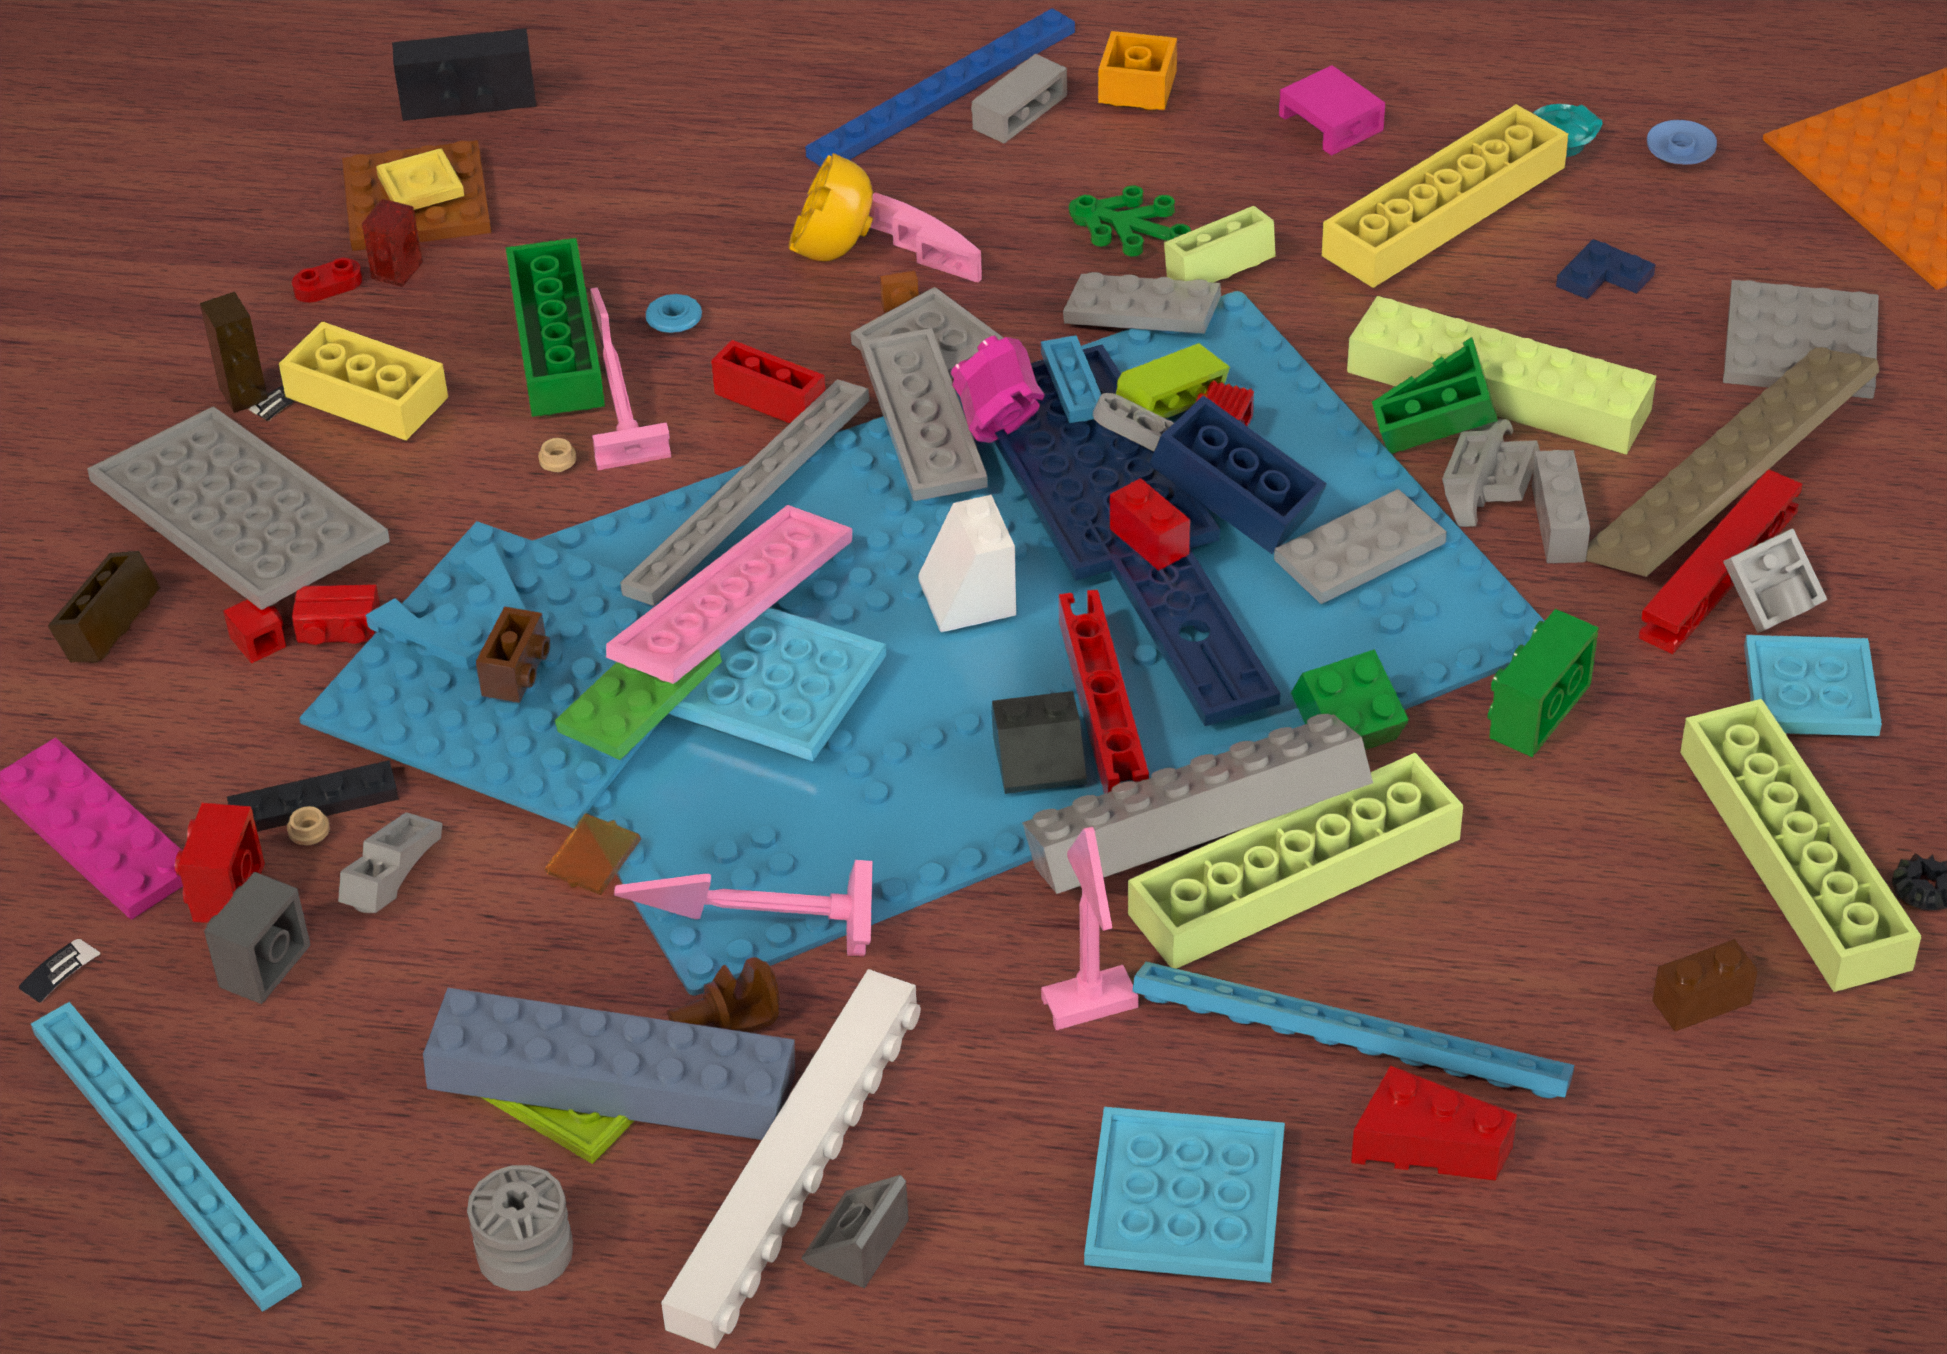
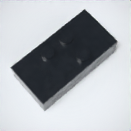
[392,28,537,121]

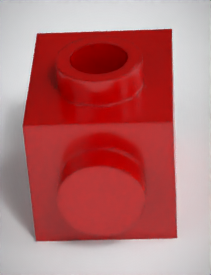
[223,599,286,664]

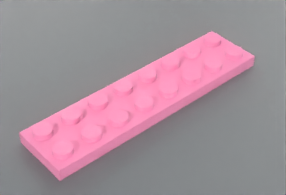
[606,505,852,684]

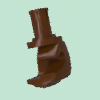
[667,957,779,1032]

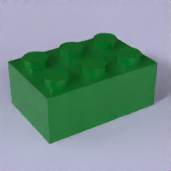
[1487,609,1599,758]

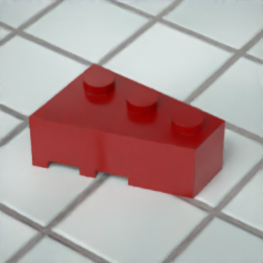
[1351,1065,1517,1181]

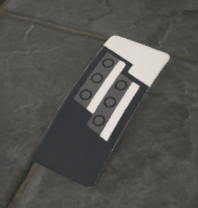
[248,385,295,421]
[19,939,100,1003]

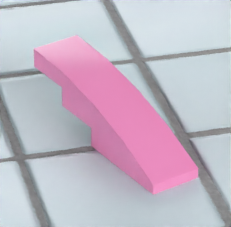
[869,192,982,283]

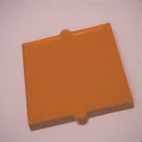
[545,813,641,895]

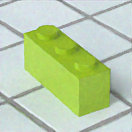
[1116,343,1230,419]

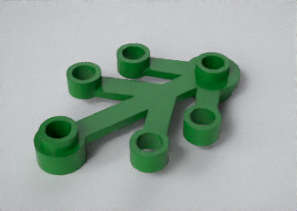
[1069,185,1191,256]

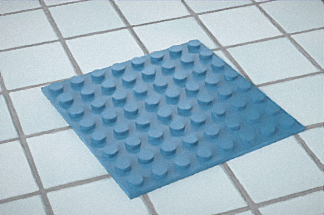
[299,521,675,828]

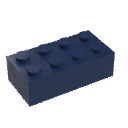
[1149,395,1327,554]

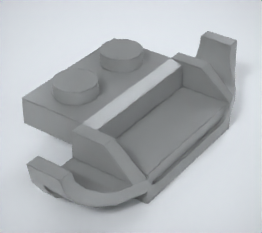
[1442,419,1540,527]

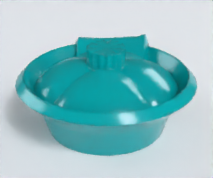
[1532,104,1603,157]

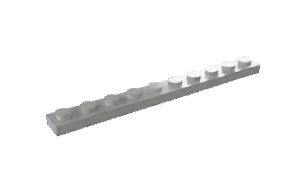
[620,379,870,606]

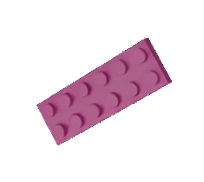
[0,737,183,920]

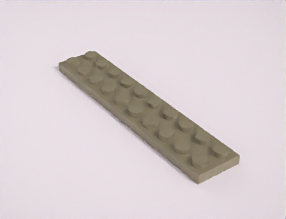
[1586,347,1880,577]

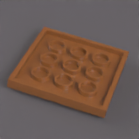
[342,140,491,251]

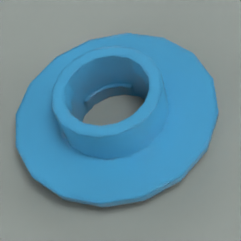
[645,294,702,333]

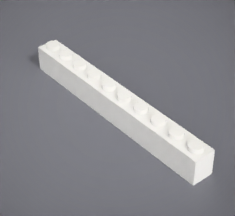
[661,969,921,1349]

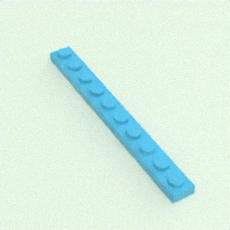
[31,1002,302,1312]

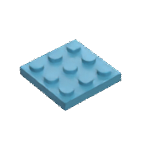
[1744,635,1882,736]

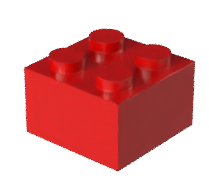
[175,803,265,923]

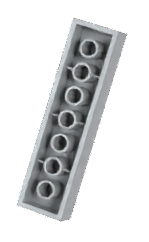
[1022,714,1373,894]

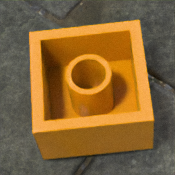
[1098,31,1177,110]

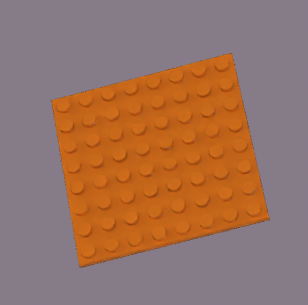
[1763,67,1947,290]

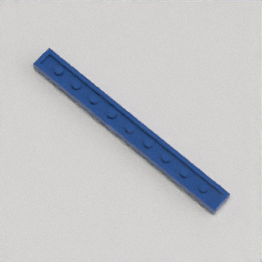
[805,8,1075,167]

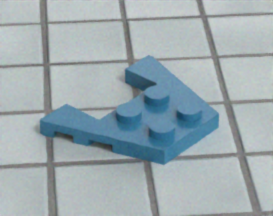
[366,543,526,669]

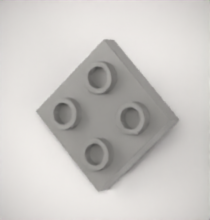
[1723,528,1827,633]

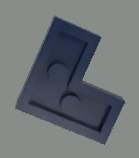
[1556,239,1656,299]

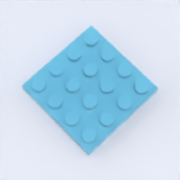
[669,607,886,761]
[1084,1107,1285,1283]

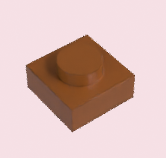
[880,271,919,313]

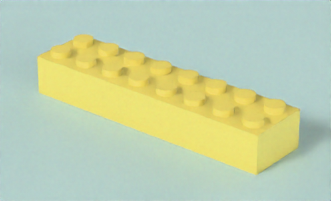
[1322,104,1568,288]

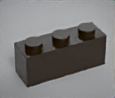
[200,292,268,413]
[48,551,161,663]

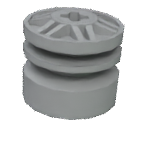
[467,1165,573,1291]

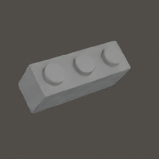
[971,54,1067,143]
[1532,450,1590,563]

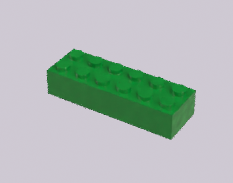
[505,238,605,417]

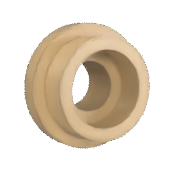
[538,438,576,472]
[287,807,330,845]

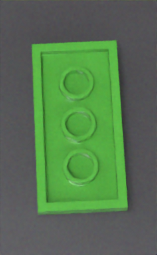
[555,649,722,760]

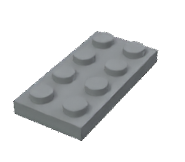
[1063,272,1221,334]
[1274,489,1447,604]

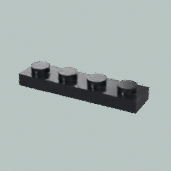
[227,760,399,832]

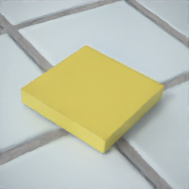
[376,148,464,214]

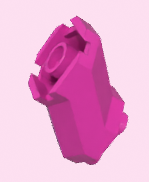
[950,335,1045,443]

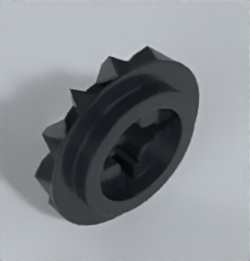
[1892,853,1947,910]

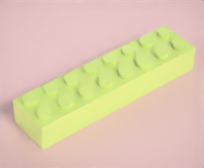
[1347,296,1656,455]
[1680,699,1921,992]
[1128,753,1463,969]

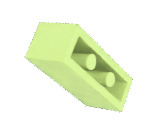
[1164,206,1276,283]

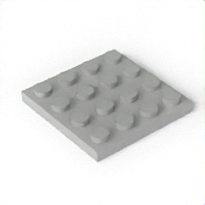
[1723,280,1879,399]

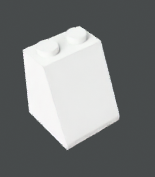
[918,495,1016,632]

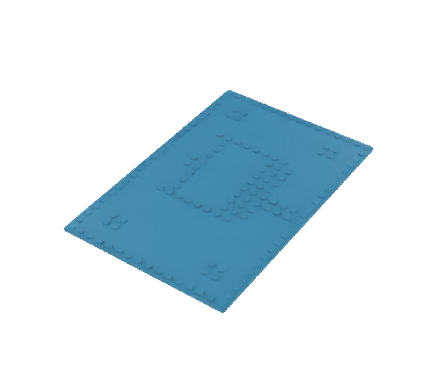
[533,291,1544,996]

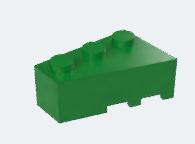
[1372,337,1498,454]

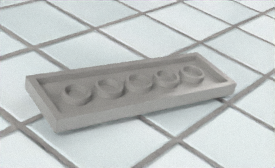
[860,328,988,501]

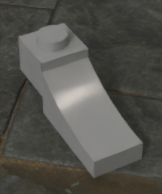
[338,812,442,913]

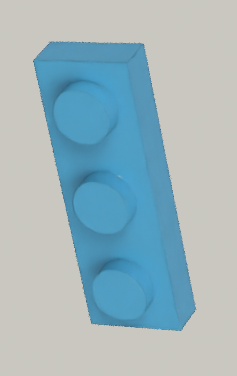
[1041,335,1101,423]

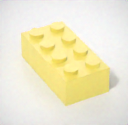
[279,322,448,441]

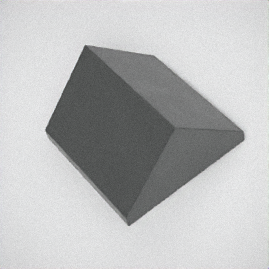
[801,1175,909,1289]

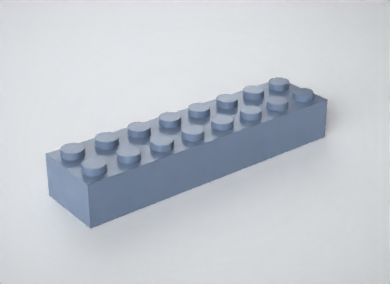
[423,988,795,1140]

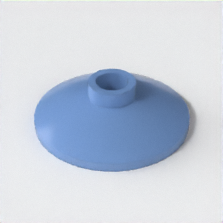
[1647,120,1717,165]

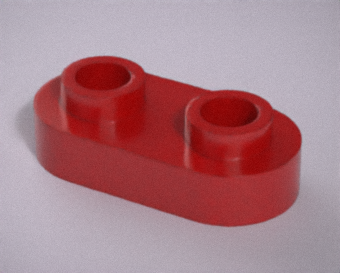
[292,257,363,303]

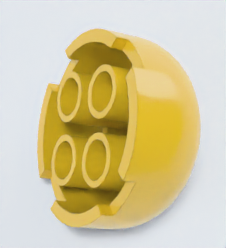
[789,153,873,261]

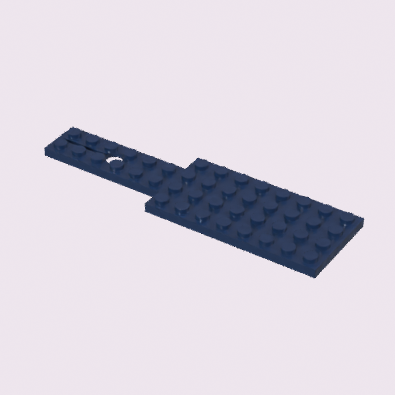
[994,344,1280,726]

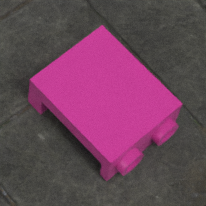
[1279,65,1385,156]

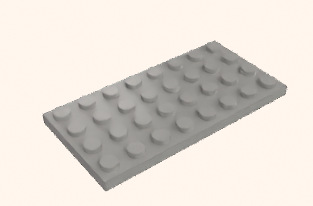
[87,406,390,610]

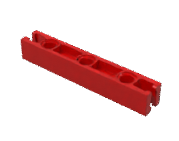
[1638,469,1803,655]
[1059,589,1149,794]

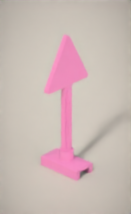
[590,287,671,470]
[1041,826,1138,1030]
[614,860,872,957]

